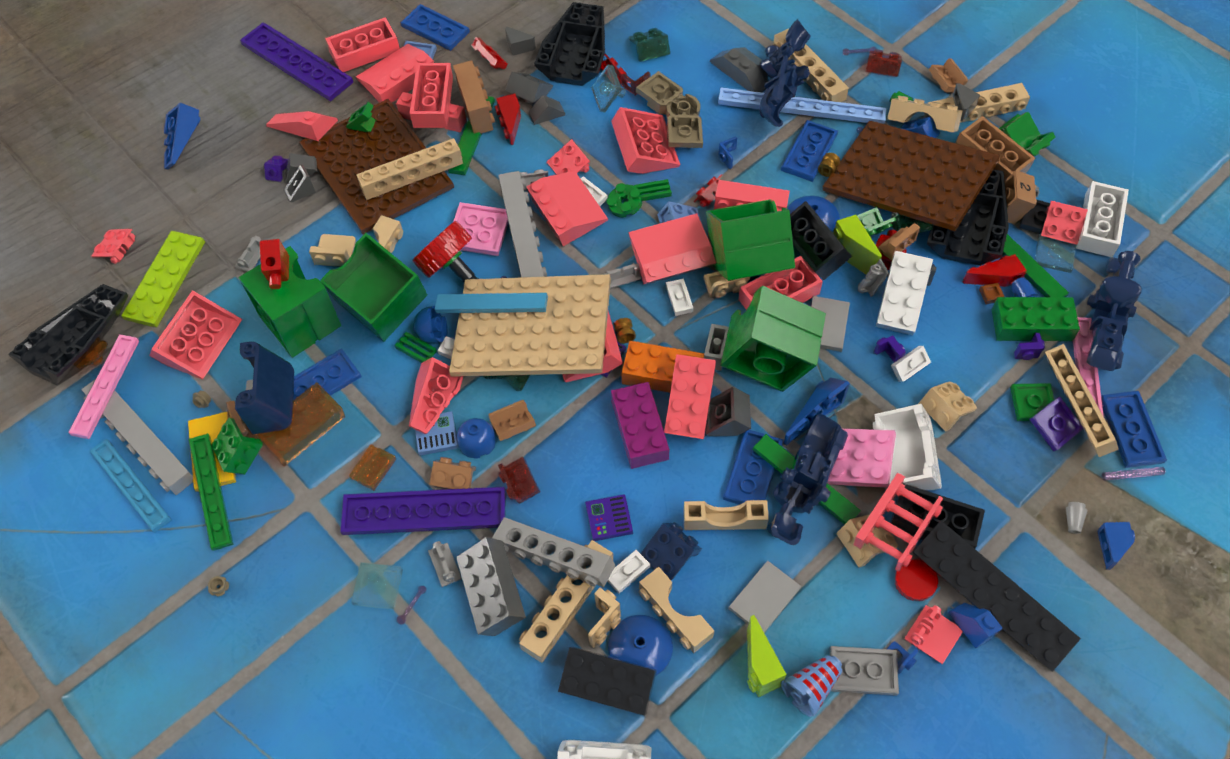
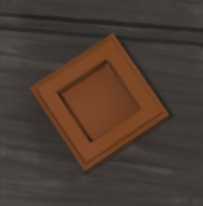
[979,283,1004,304]

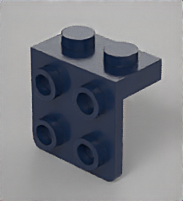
[641,522,702,580]

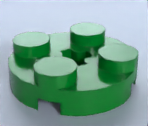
[607,183,642,218]

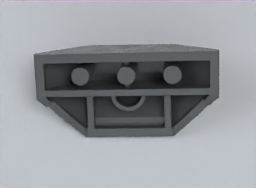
[710,47,768,93]

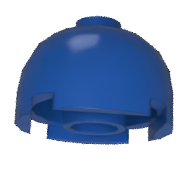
[413,306,448,344]
[456,418,496,458]

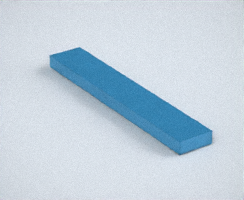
[435,293,548,313]
[90,439,171,533]

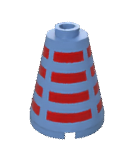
[781,655,842,717]

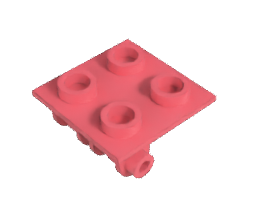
[547,139,590,174]
[1041,201,1088,245]
[91,229,136,264]
[904,605,963,664]

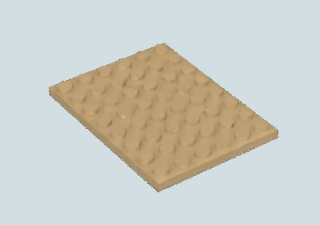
[449,274,611,376]

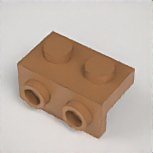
[929,58,968,93]
[488,400,536,441]
[430,457,476,489]

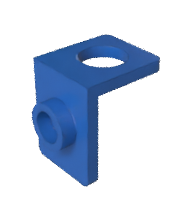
[718,136,737,169]
[887,641,918,674]

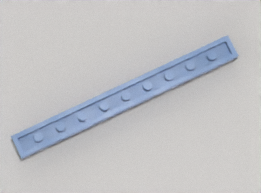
[718,88,886,124]

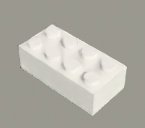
[1076,181,1129,257]
[876,251,933,335]

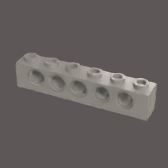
[492,517,616,587]

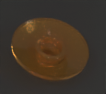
[76,340,108,369]

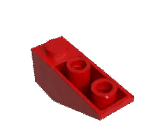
[494,93,521,145]
[962,254,1027,287]

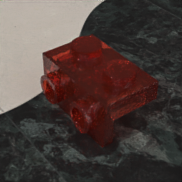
[866,49,902,77]
[498,457,540,504]

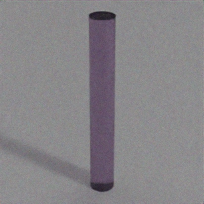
[1102,467,1165,481]

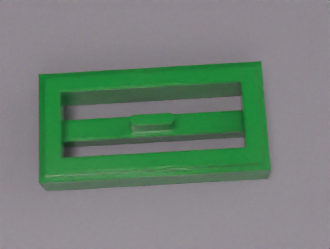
[634,179,672,201]
[395,332,437,363]

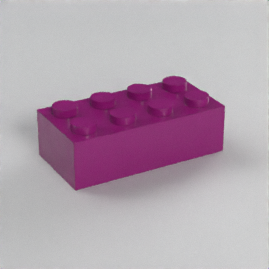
[611,382,670,469]

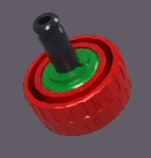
[413,221,479,284]

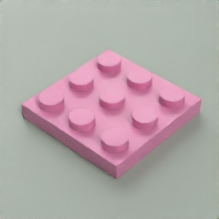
[453,202,509,256]
[827,429,896,488]

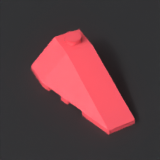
[266,111,338,141]
[409,357,464,434]

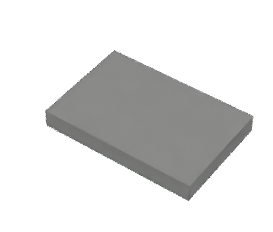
[811,296,850,352]
[729,561,802,633]
[830,646,899,696]

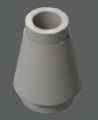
[1066,502,1088,534]

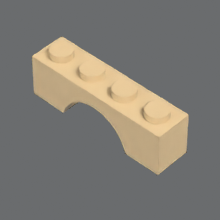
[888,96,963,132]
[373,215,403,253]
[683,500,769,530]
[639,567,714,653]

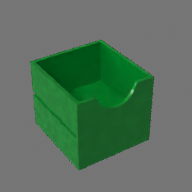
[706,199,795,281]
[320,233,428,342]
[238,246,342,358]
[720,285,826,392]

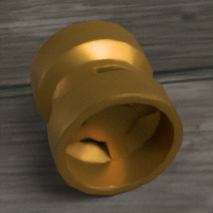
[818,152,840,177]
[613,318,636,344]

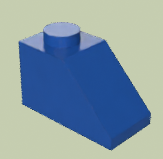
[900,116,940,138]
[1097,522,1135,570]
[948,603,1003,648]

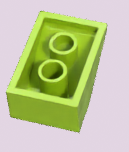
[833,215,882,275]
[747,615,787,698]

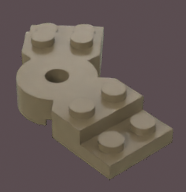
[636,71,703,148]

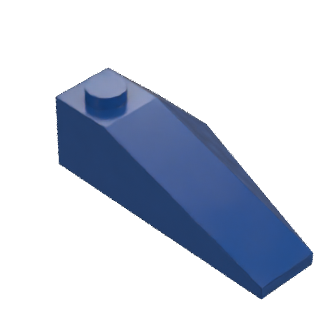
[164,103,200,170]
[784,378,850,445]

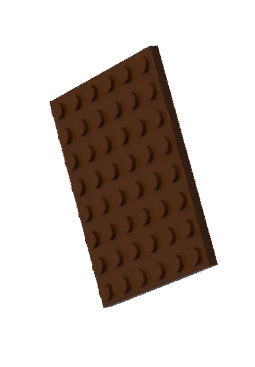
[299,99,454,234]
[823,121,1000,231]

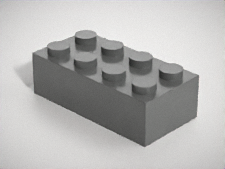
[456,537,526,636]

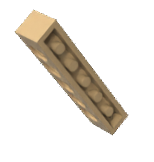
[773,28,849,102]
[925,83,1030,125]
[356,138,463,200]
[1045,344,1119,457]
[519,540,613,663]

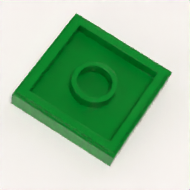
[1010,383,1054,421]

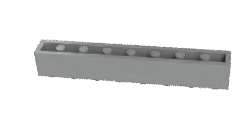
[499,171,547,278]
[81,379,193,495]

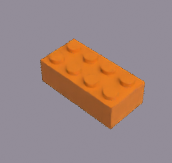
[622,341,704,393]

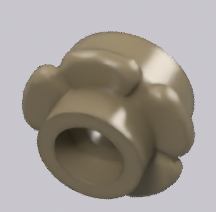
[192,390,211,408]
[208,576,229,597]

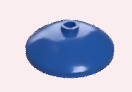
[788,195,839,232]
[608,615,673,676]

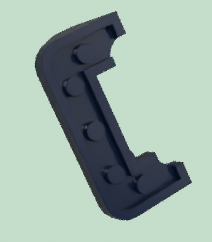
[235,341,294,434]

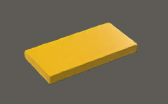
[188,412,236,492]

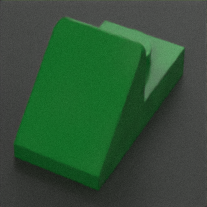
[346,102,376,132]

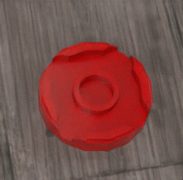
[895,559,938,601]

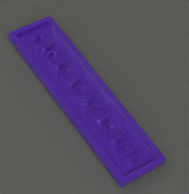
[240,22,354,102]
[340,487,506,535]

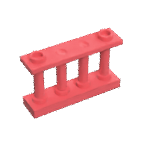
[853,473,943,572]

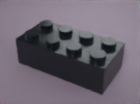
[790,201,853,280]
[890,483,985,548]
[558,647,657,716]

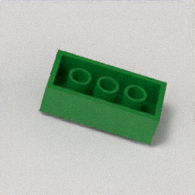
[991,297,1080,341]

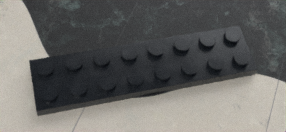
[912,521,1081,672]

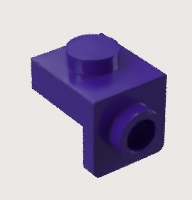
[264,156,288,182]
[1014,333,1045,360]
[874,335,906,363]

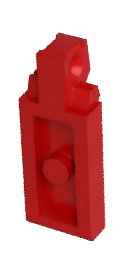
[471,37,508,69]

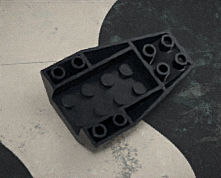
[534,2,605,86]
[927,170,1009,266]
[8,284,128,385]

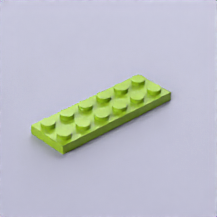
[121,231,205,328]

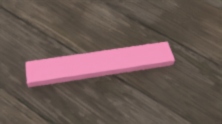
[1073,317,1104,417]
[68,334,139,439]

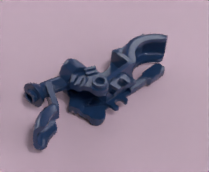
[759,19,811,127]
[1086,251,1142,371]
[767,414,848,545]

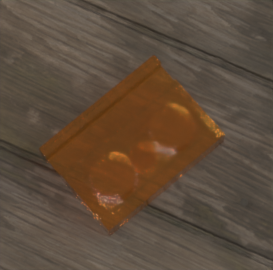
[349,444,396,491]

